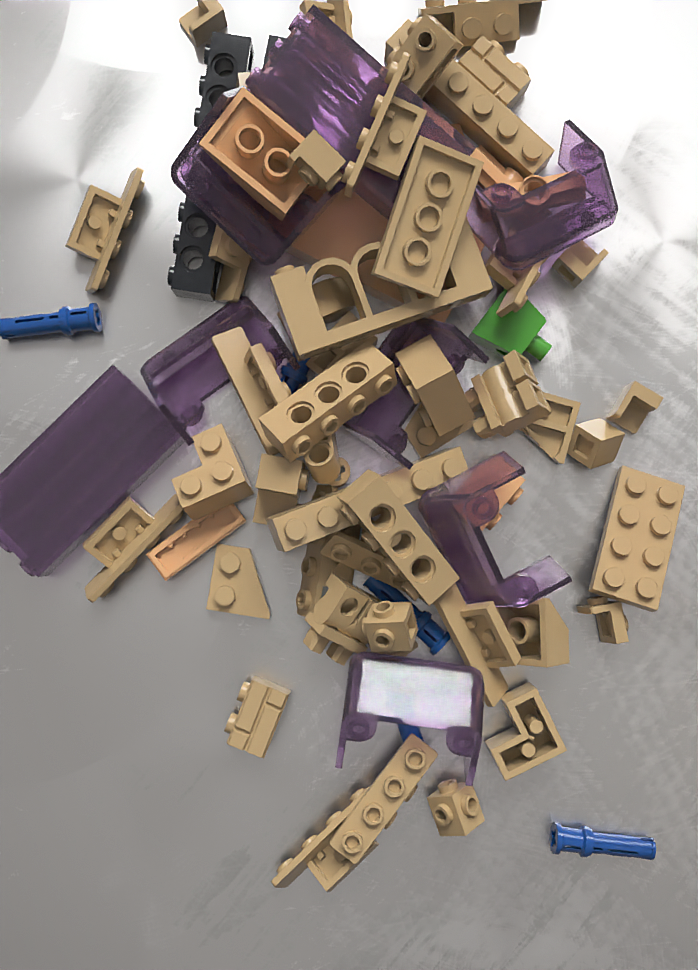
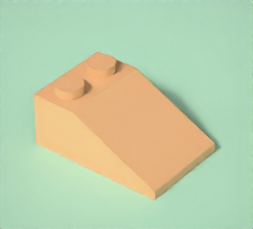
[199,87,309,221]

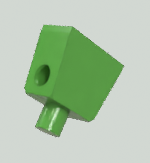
[468,289,552,361]

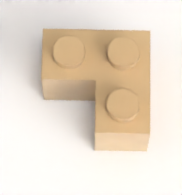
[395,334,475,437]
[171,423,254,521]
[252,453,310,525]
[485,682,567,781]

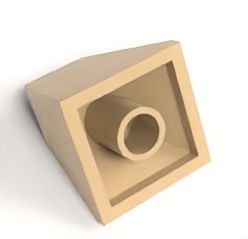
[489,596,570,668]

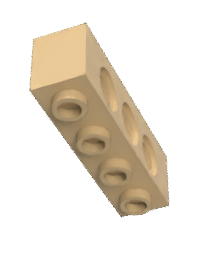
[258,340,397,463]
[337,469,460,606]

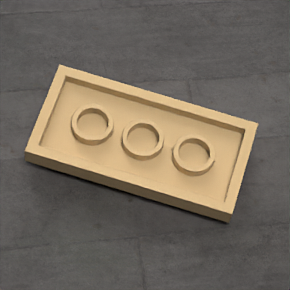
[371,135,484,299]
[588,466,685,612]

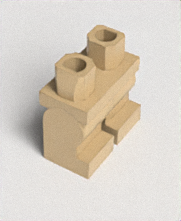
[465,349,552,439]
[303,573,381,666]

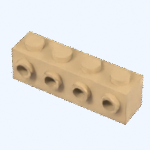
[341,13,464,143]

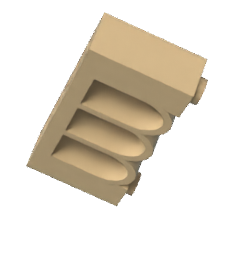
[270,216,493,362]

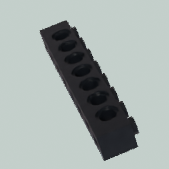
[167,32,255,302]

